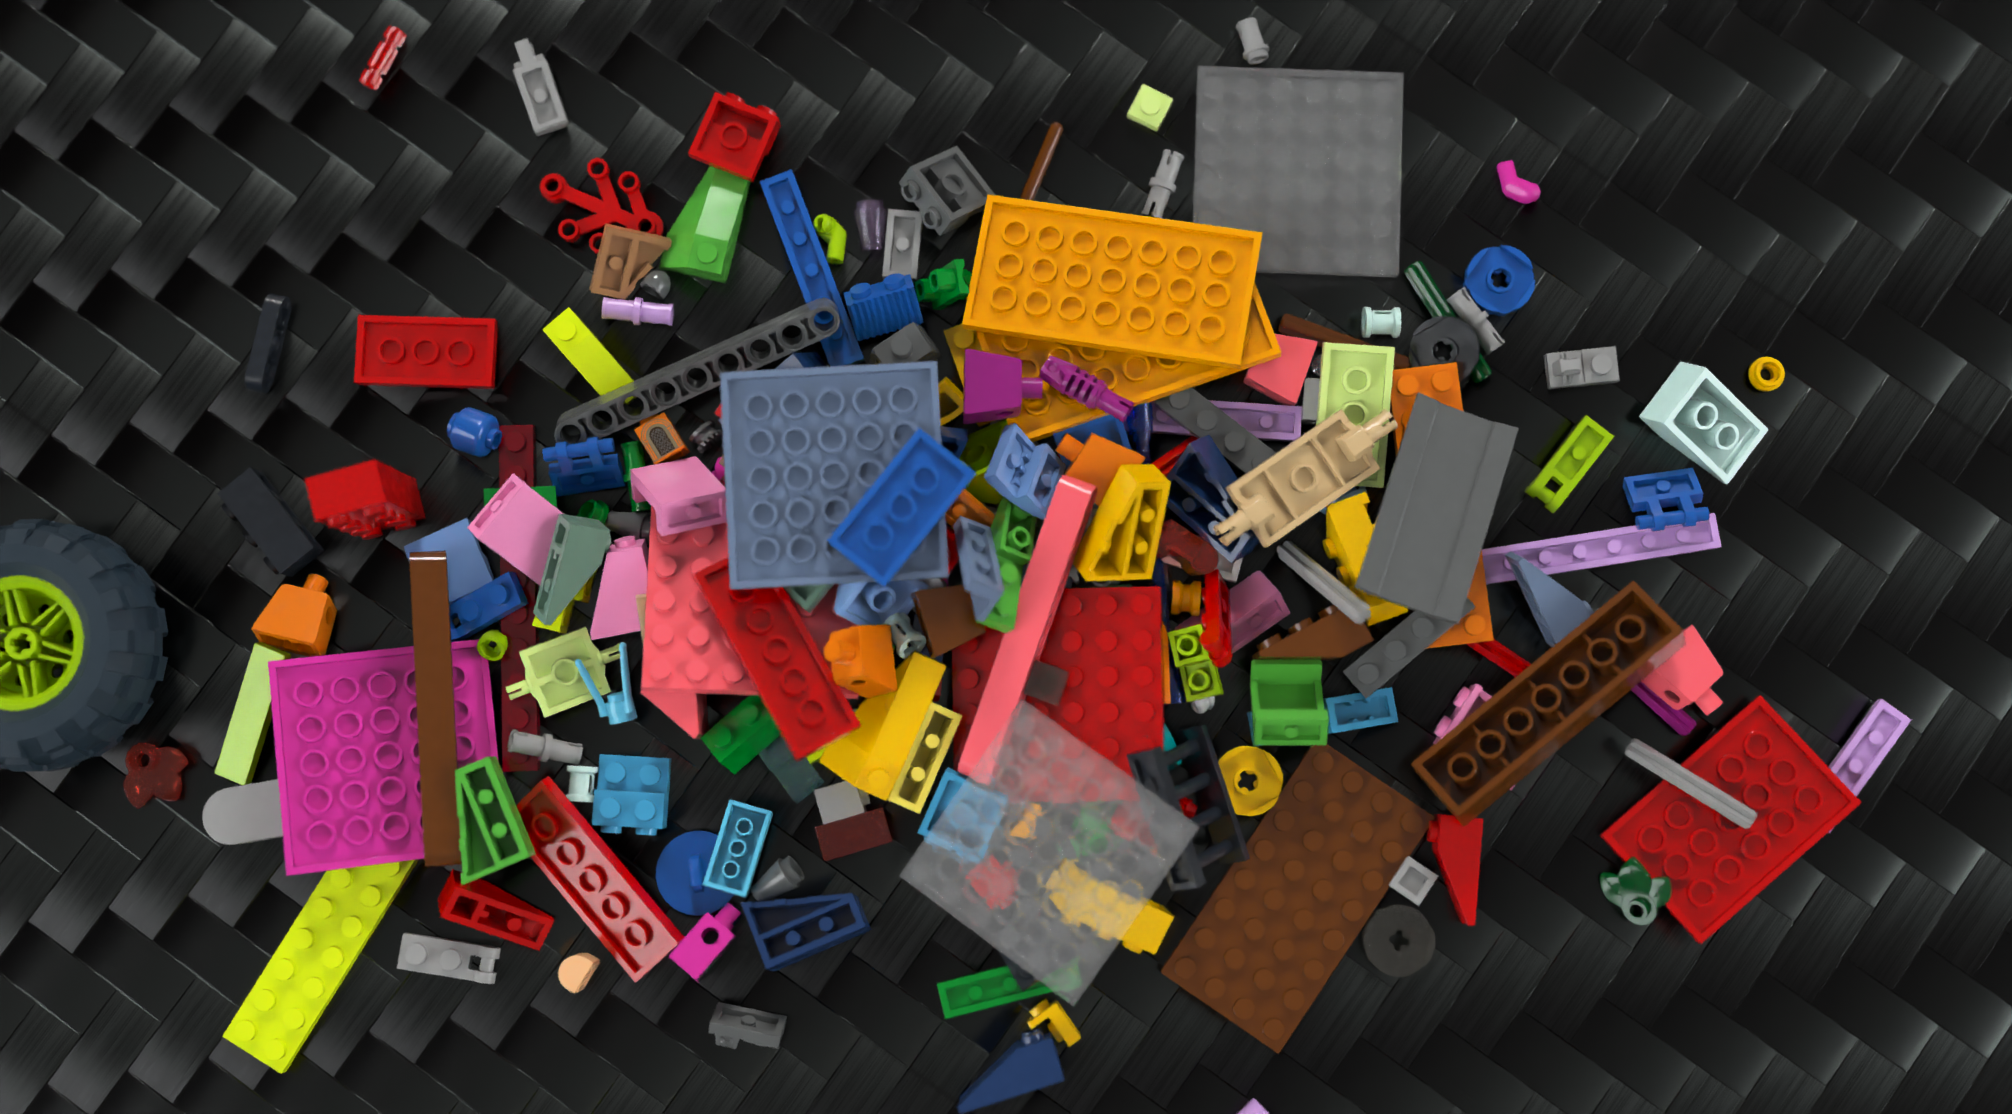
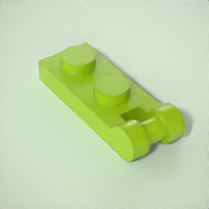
[1525,415,1614,513]

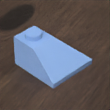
[834,579,929,627]

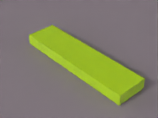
[215,642,291,785]

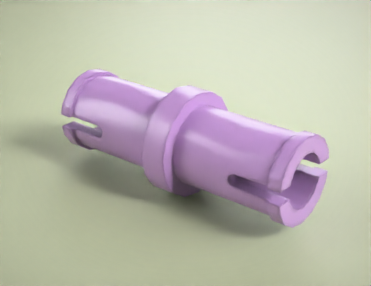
[602,297,674,326]

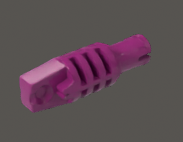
[1039,356,1134,422]

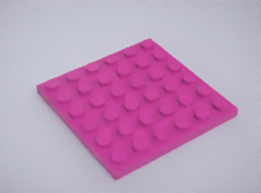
[268,639,499,876]

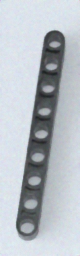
[554,298,840,444]

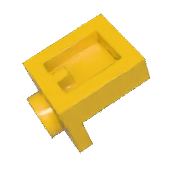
[1027,999,1081,1047]

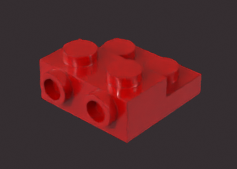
[688,92,781,183]

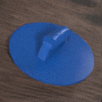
[656,831,733,916]

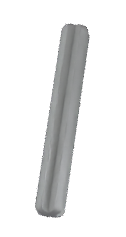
[1276,541,1371,624]
[1625,739,1757,828]

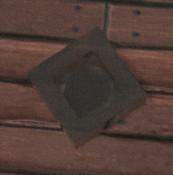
[1023,660,1071,706]

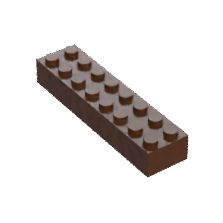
[1411,580,1686,827]

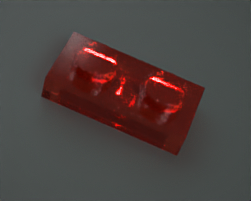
[815,807,893,861]

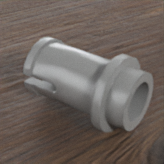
[1236,17,1269,64]

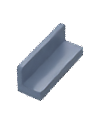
[953,515,1004,622]

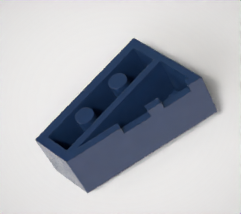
[1166,435,1259,563]
[741,893,871,972]

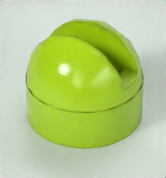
[477,630,508,661]

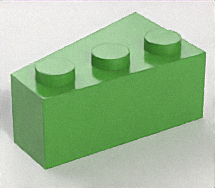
[455,756,536,885]

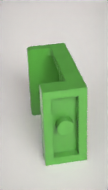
[1250,659,1329,745]

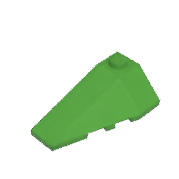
[659,166,751,283]

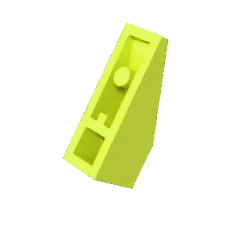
[542,307,636,405]

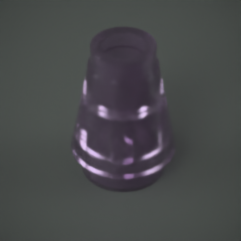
[853,200,887,250]

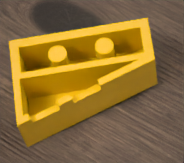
[1322,492,1408,626]

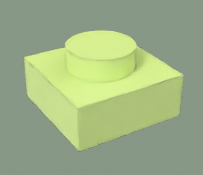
[1127,84,1173,132]

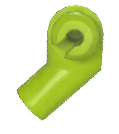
[814,214,847,264]

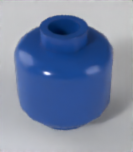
[447,407,502,457]

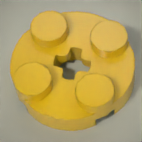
[1218,746,1283,816]

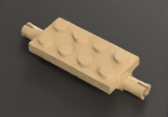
[1213,409,1398,547]

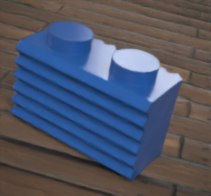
[844,273,924,341]

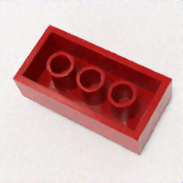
[305,459,426,540]

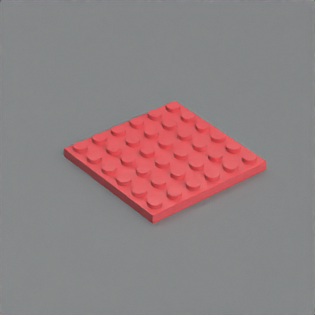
[641,506,859,699]

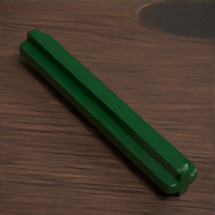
[1404,261,1492,383]

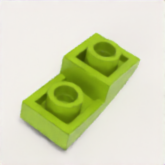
[1168,624,1224,703]

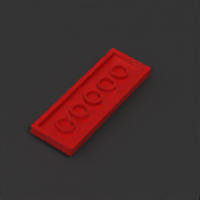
[694,557,861,762]
[516,776,685,983]

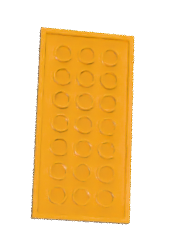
[962,194,1262,369]
[976,283,1282,442]

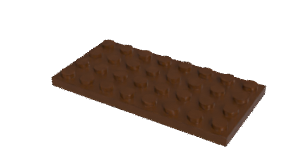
[1160,744,1435,1054]

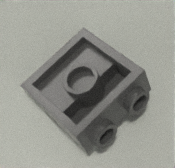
[899,146,995,236]

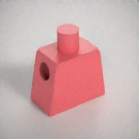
[1244,334,1318,406]
[1641,625,1723,715]

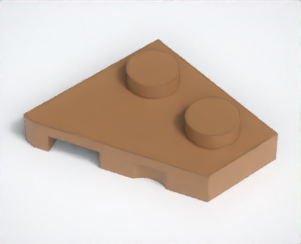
[589,223,672,300]

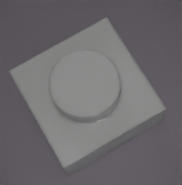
[1388,856,1438,906]

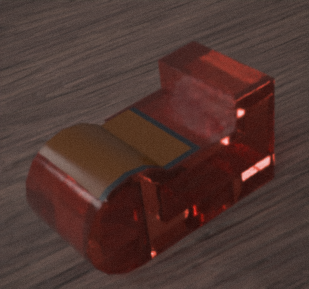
[1156,520,1218,576]

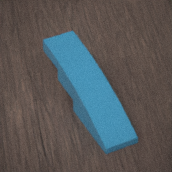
[1247,687,1398,747]

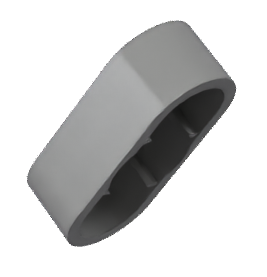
[202,779,283,845]

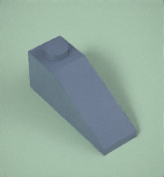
[1505,551,1594,647]

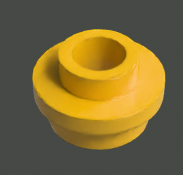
[1748,357,1785,392]

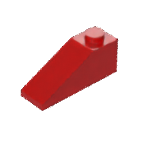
[1427,814,1483,926]
[438,869,554,951]

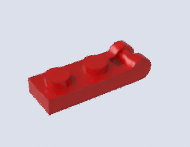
[1199,569,1232,667]

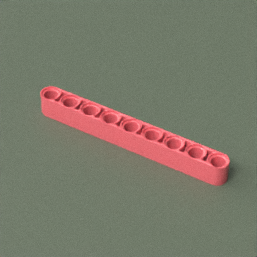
[958,475,1098,785]

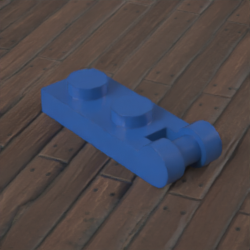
[449,571,529,642]

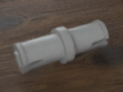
[1141,149,1184,219]
[1446,287,1505,355]
[507,729,583,766]

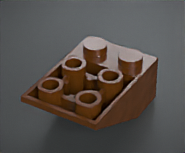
[1252,605,1373,661]

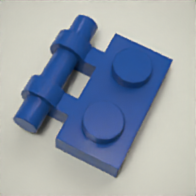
[542,436,625,497]
[1622,468,1710,532]

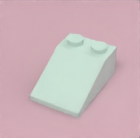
[1639,362,1769,484]

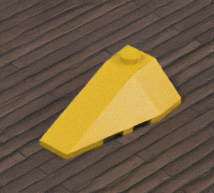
[819,650,946,801]

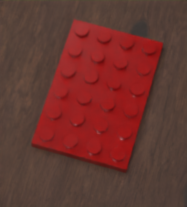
[1600,695,1862,944]

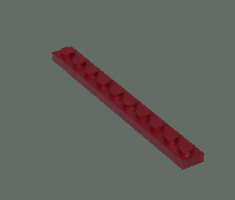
[499,425,541,772]

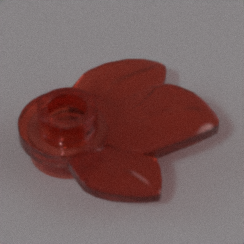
[123,743,188,809]

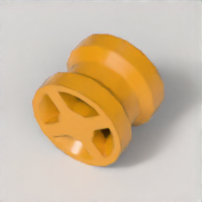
[1171,580,1201,616]

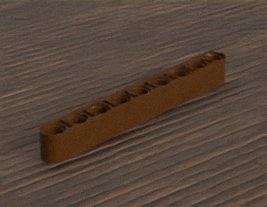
[409,550,462,867]

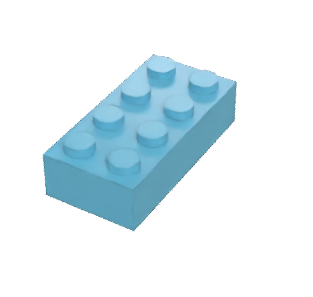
[703,799,773,899]

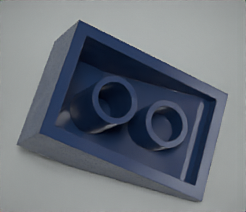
[958,1027,1064,1114]

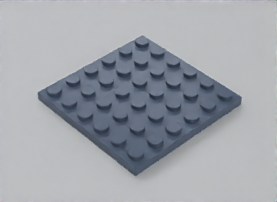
[720,361,949,590]

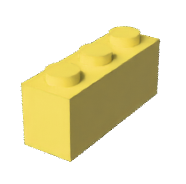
[887,702,962,814]

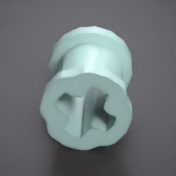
[1361,307,1401,338]
[884,613,926,659]
[565,765,599,802]

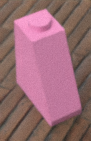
[590,536,649,640]

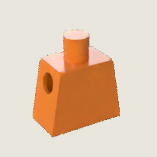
[1055,432,1145,506]
[251,574,337,657]
[824,624,897,698]

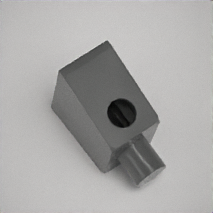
[869,322,942,365]

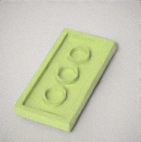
[1316,342,1395,488]

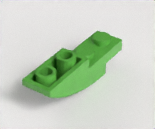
[976,496,1037,633]

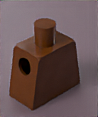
[910,585,986,658]

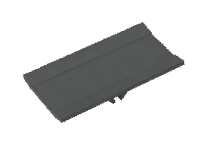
[1355,392,1519,624]

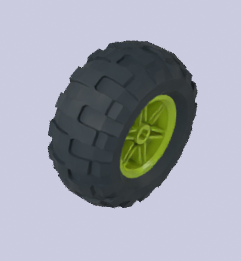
[0,519,168,771]

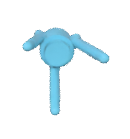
[575,642,637,724]

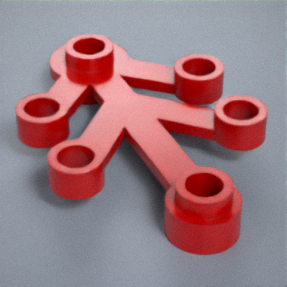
[540,158,664,255]

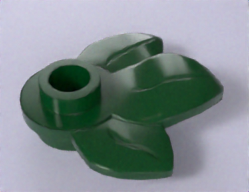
[1600,857,1672,925]

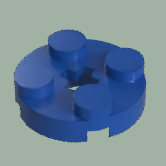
[1463,245,1535,316]

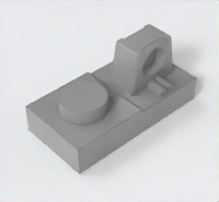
[1544,346,1620,389]

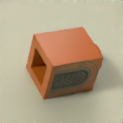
[634,412,690,464]

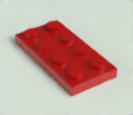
[354,315,498,389]

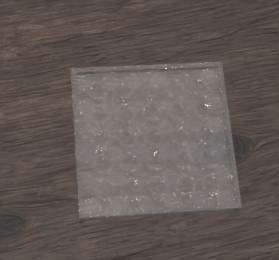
[1192,66,1403,277]
[900,700,1200,1006]

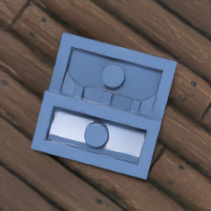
[984,423,1066,520]
[404,518,494,605]

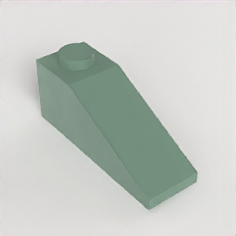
[533,513,611,626]

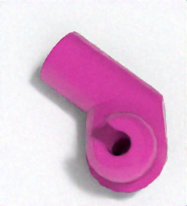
[1496,160,1540,204]

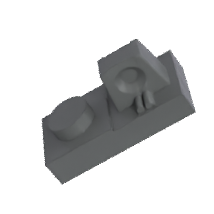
[709,1002,787,1049]

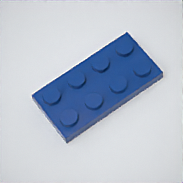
[827,428,976,588]

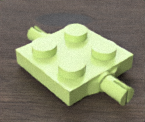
[505,626,620,718]

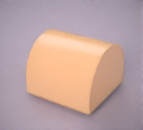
[558,953,600,993]

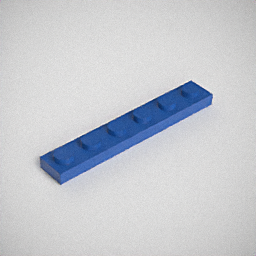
[760,169,865,367]

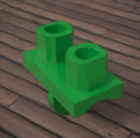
[915,259,972,310]

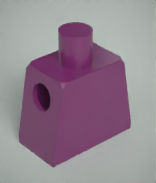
[963,349,1043,424]

